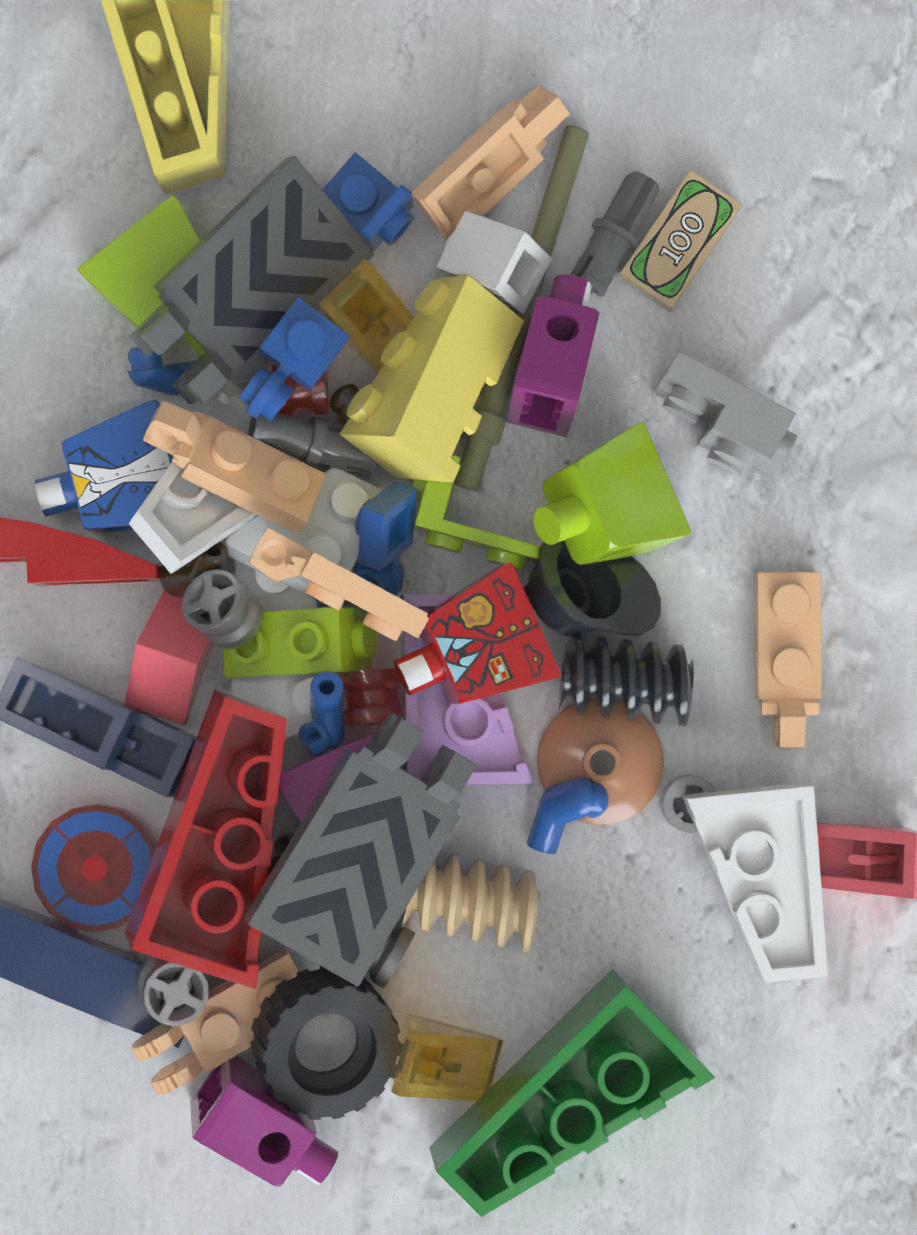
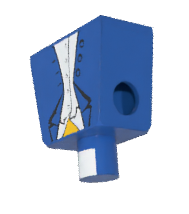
[35,399,173,533]

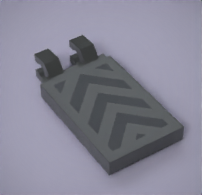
[129,156,375,404]
[243,712,477,986]

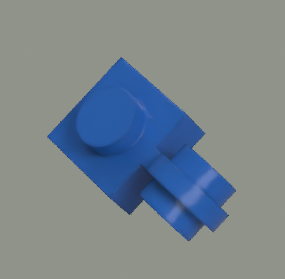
[239,297,350,422]
[353,481,417,596]

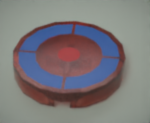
[31,803,157,932]

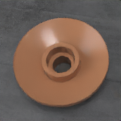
[537,699,664,825]

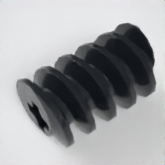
[558,634,694,726]

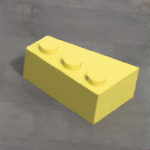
[101,0,230,194]
[339,274,524,483]

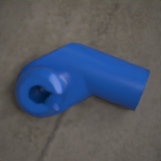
[127,347,196,396]
[298,671,344,756]
[527,777,609,854]

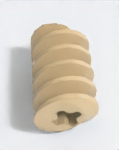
[401,854,541,953]

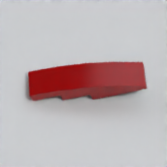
[0,518,161,586]

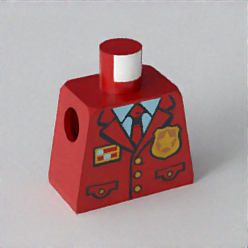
[394,562,562,704]

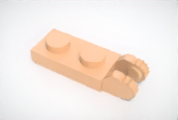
[131,948,299,1095]

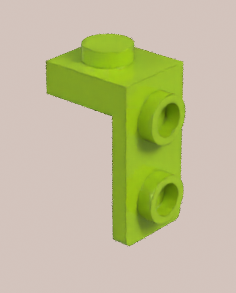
[413,455,540,570]
[223,607,377,678]

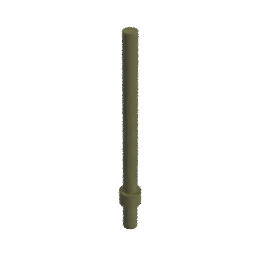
[454,125,589,492]

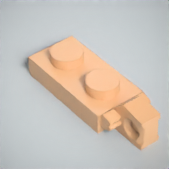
[412,85,570,241]
[143,401,326,533]
[248,527,429,642]
[754,572,822,748]

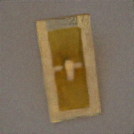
[318,259,414,374]
[391,1013,503,1101]

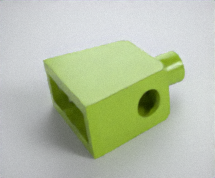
[77,194,205,357]
[533,421,692,565]

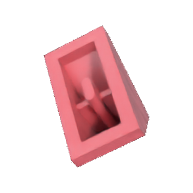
[125,589,228,725]
[817,823,917,899]

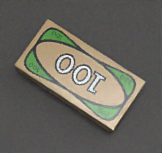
[618,169,743,312]

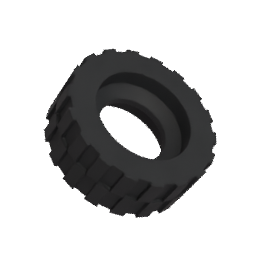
[250,966,402,1120]

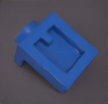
[323,152,414,252]

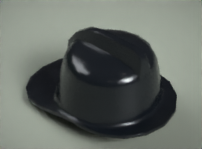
[523,540,661,636]

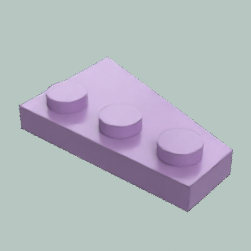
[400,593,534,785]

